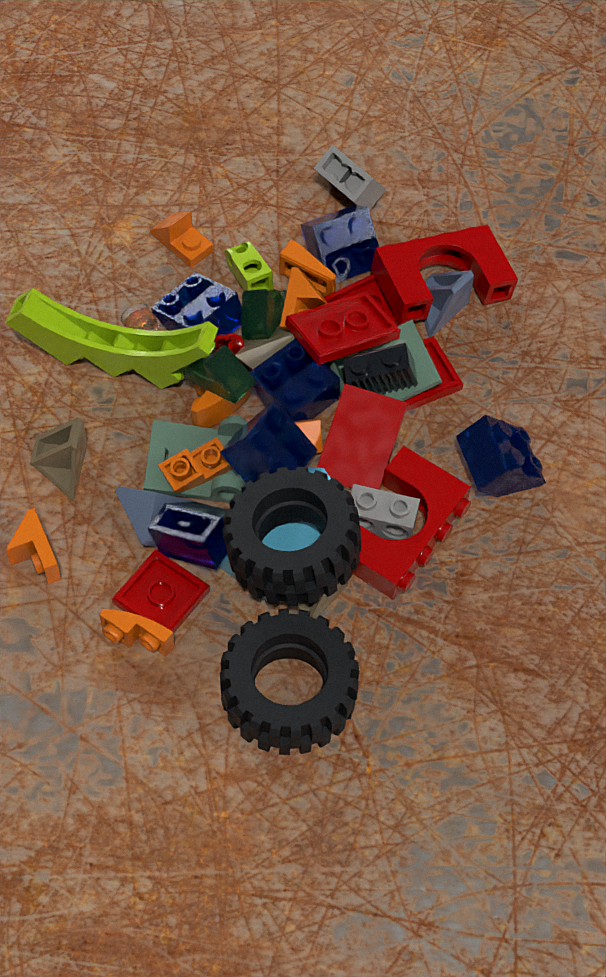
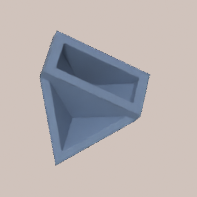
[423,270,474,337]
[115,486,198,548]

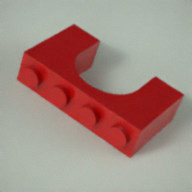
[371,224,518,324]
[351,445,471,600]

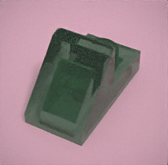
[241,289,287,340]
[182,345,255,404]

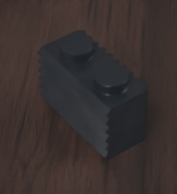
[343,343,418,395]

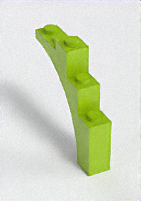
[5,288,219,389]

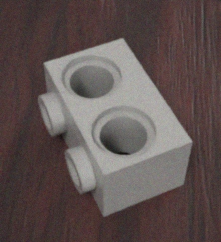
[314,144,386,213]
[351,484,420,540]

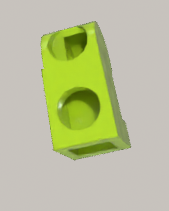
[224,241,274,302]

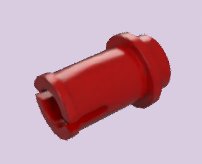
[214,333,245,356]

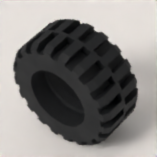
[222,467,362,606]
[220,609,360,755]

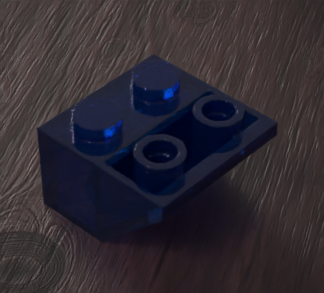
[300,205,379,283]
[150,272,246,337]
[248,338,340,423]
[220,400,318,483]
[456,415,546,497]
[147,501,227,570]

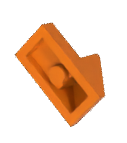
[150,211,214,268]
[280,267,327,338]
[6,508,61,584]

